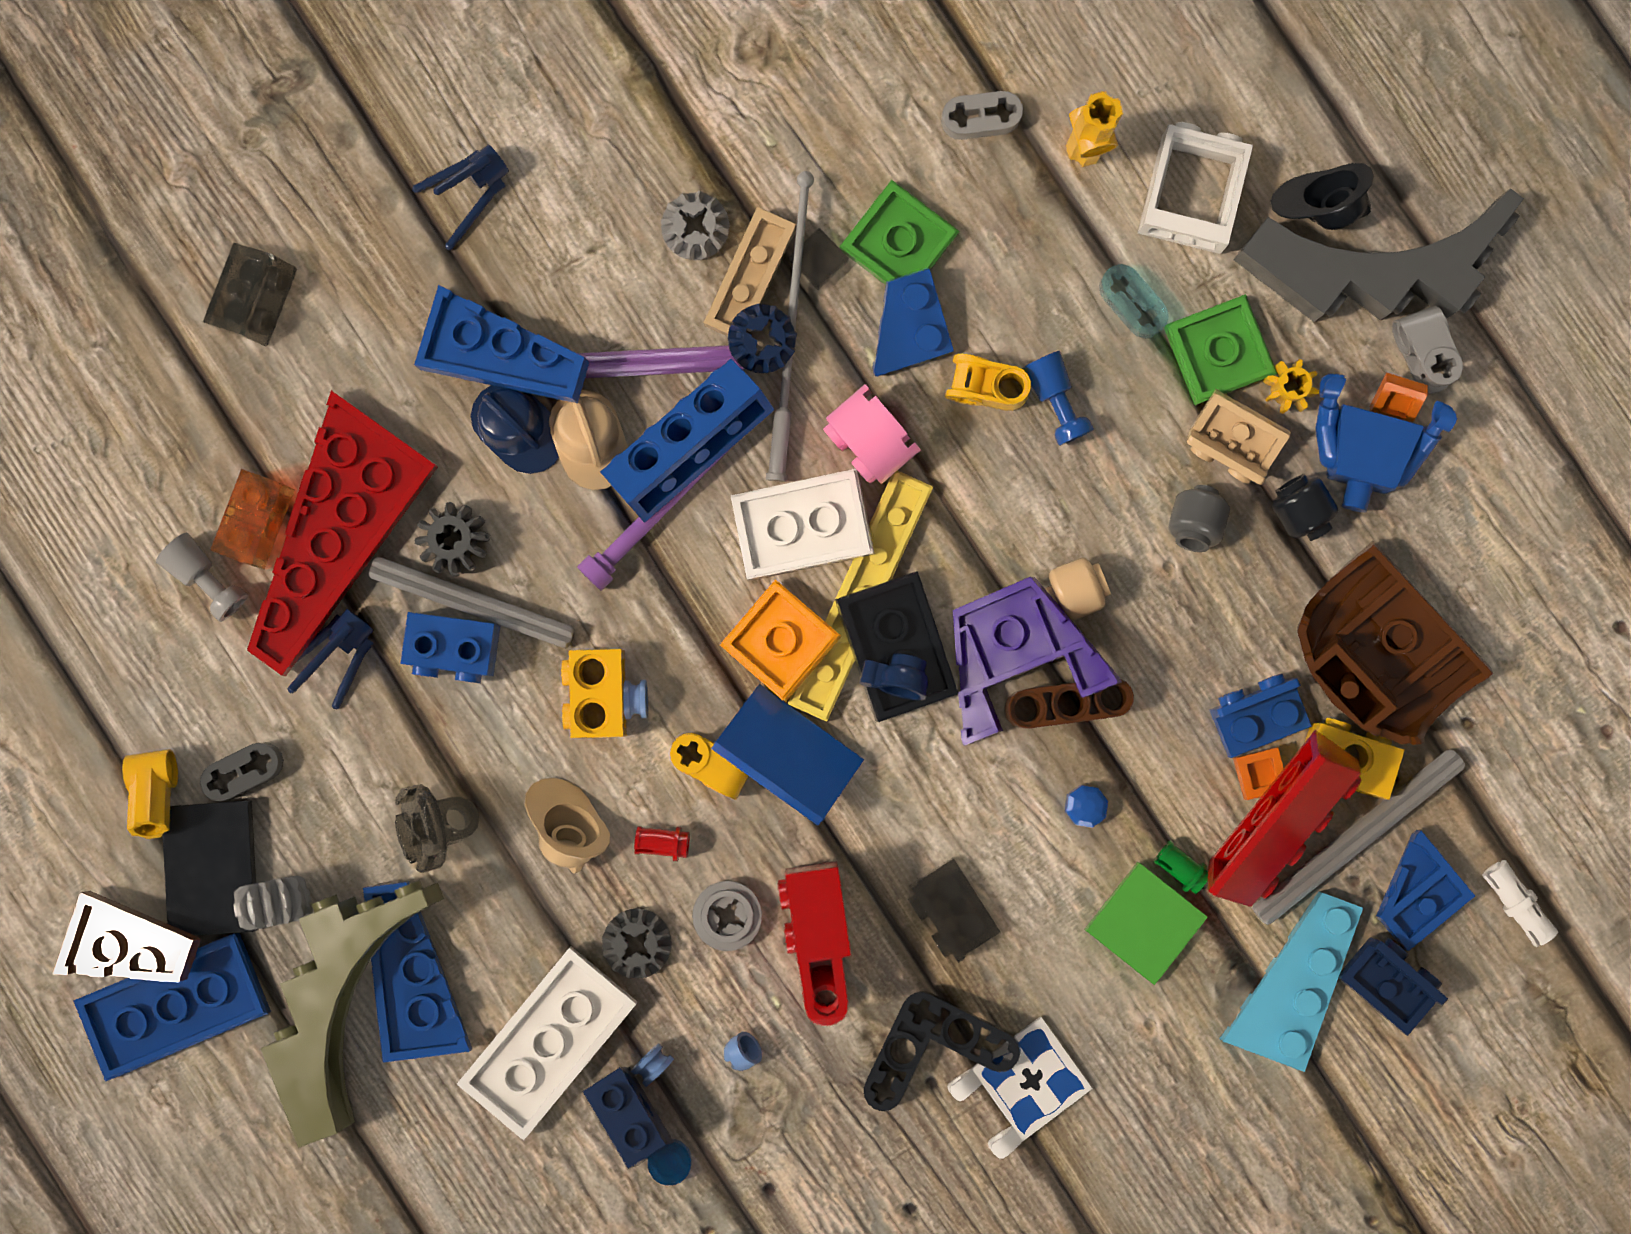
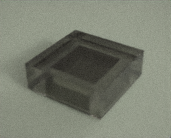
[788,228,849,290]

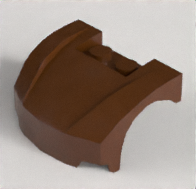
[1297,541,1493,745]

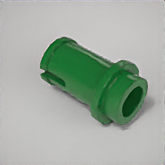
[1153,840,1208,894]

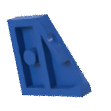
[872,268,954,377]
[1376,830,1475,951]

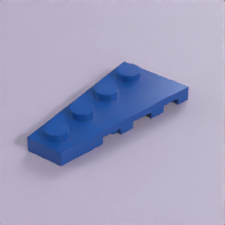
[363,881,473,1063]

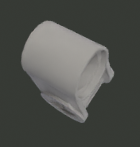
[1392,305,1463,394]

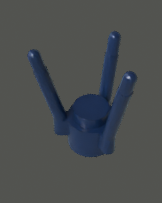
[412,144,509,250]
[287,609,374,710]

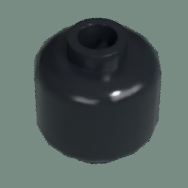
[1272,474,1338,541]

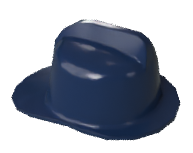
[471,385,559,474]

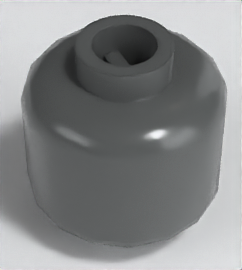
[1168,485,1230,552]

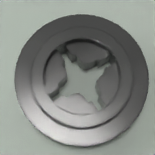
[602,909,672,979]

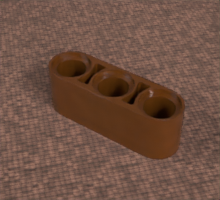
[1004,679,1134,729]

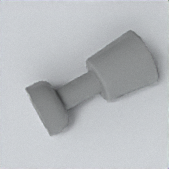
[156,532,248,622]

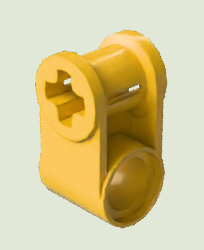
[945,354,1031,411]
[670,733,748,800]

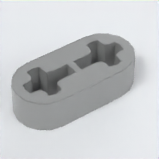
[941,91,1023,140]

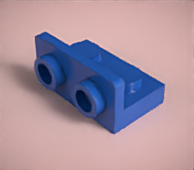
[1209,673,1312,758]

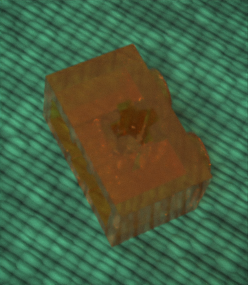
[210,469,295,569]

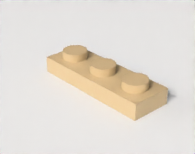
[703,207,796,337]

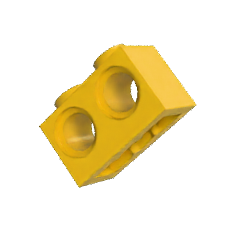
[561,649,627,738]

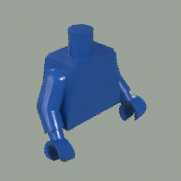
[1315,374,1457,513]

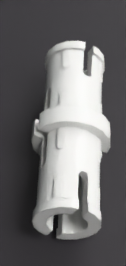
[1482,860,1558,947]

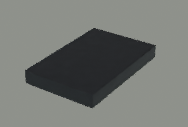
[835,571,958,722]
[162,800,259,936]

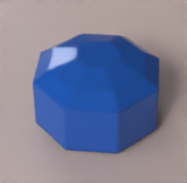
[1064,785,1108,828]

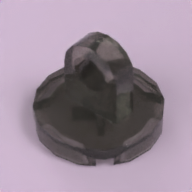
[395,784,479,873]

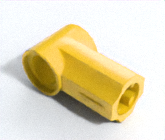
[122,749,178,839]

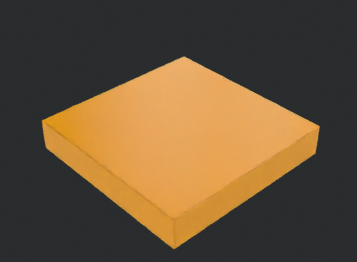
[720,579,842,702]

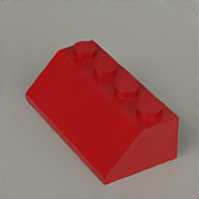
[1208,730,1362,907]

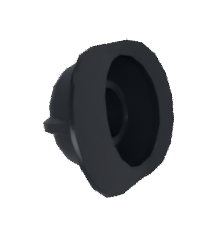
[1270,163,1374,230]

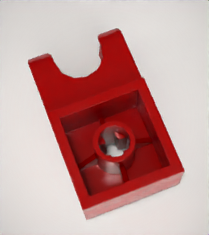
[778,861,851,1026]

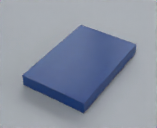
[711,684,864,826]

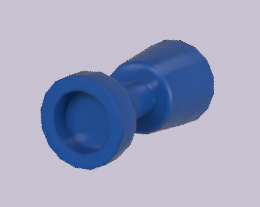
[1022,351,1094,446]

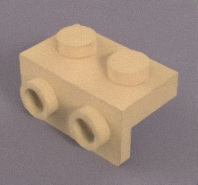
[1186,389,1291,485]

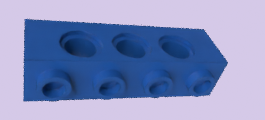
[600,359,775,523]

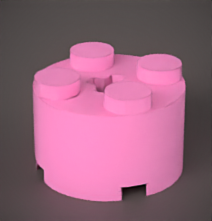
[823,384,921,484]

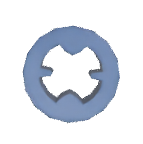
[623,680,648,719]
[631,1043,674,1087]

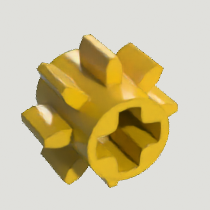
[1263,359,1319,414]

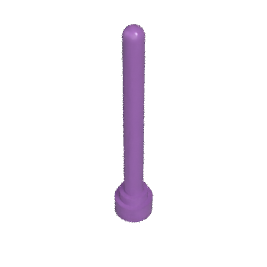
[577,448,731,591]

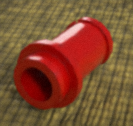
[634,826,690,862]

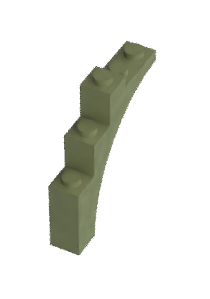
[261,880,444,1148]

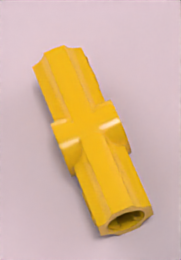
[1066,91,1123,167]

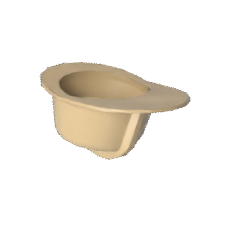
[549,389,628,490]
[525,778,610,874]

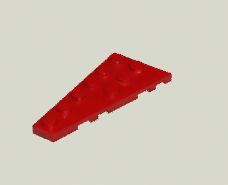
[247,390,438,676]

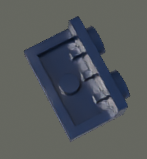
[1339,937,1448,1036]

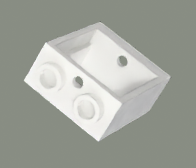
[1138,122,1253,254]

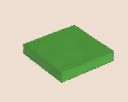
[839,180,959,285]
[1164,294,1277,406]
[1084,862,1208,985]

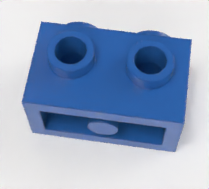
[400,612,501,684]

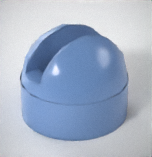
[724,1032,762,1071]

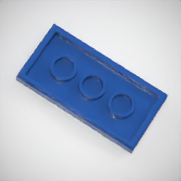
[73,933,271,1082]

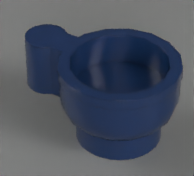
[859,654,929,700]

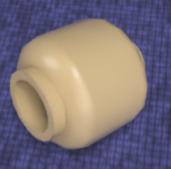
[1045,558,1111,621]

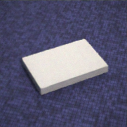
[731,469,875,581]

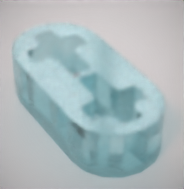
[1099,264,1168,339]

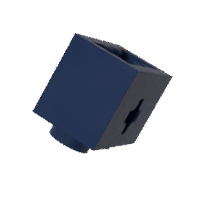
[583,1067,674,1169]

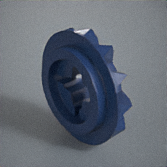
[728,303,797,374]

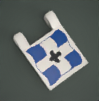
[947,1017,1092,1159]

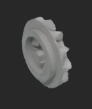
[661,191,729,260]
[692,880,762,951]

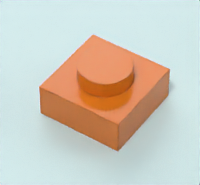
[1370,372,1428,423]
[1233,747,1284,800]

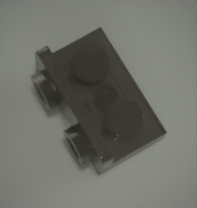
[203,242,297,346]
[908,858,1000,963]

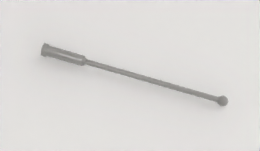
[766,171,814,482]

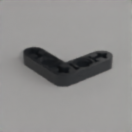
[863,991,1021,1111]

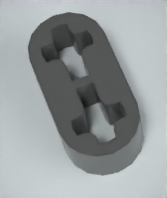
[200,743,284,801]

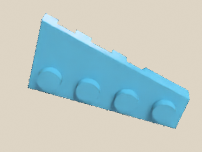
[1220,891,1363,1072]

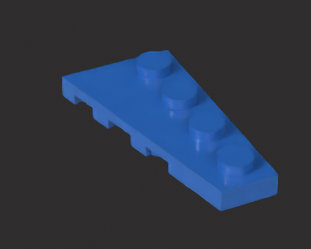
[414,285,590,403]

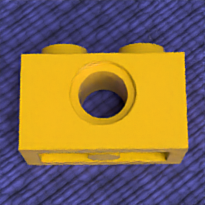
[1305,718,1405,800]

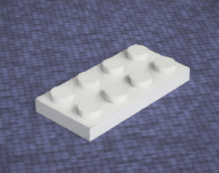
[457,946,637,1141]

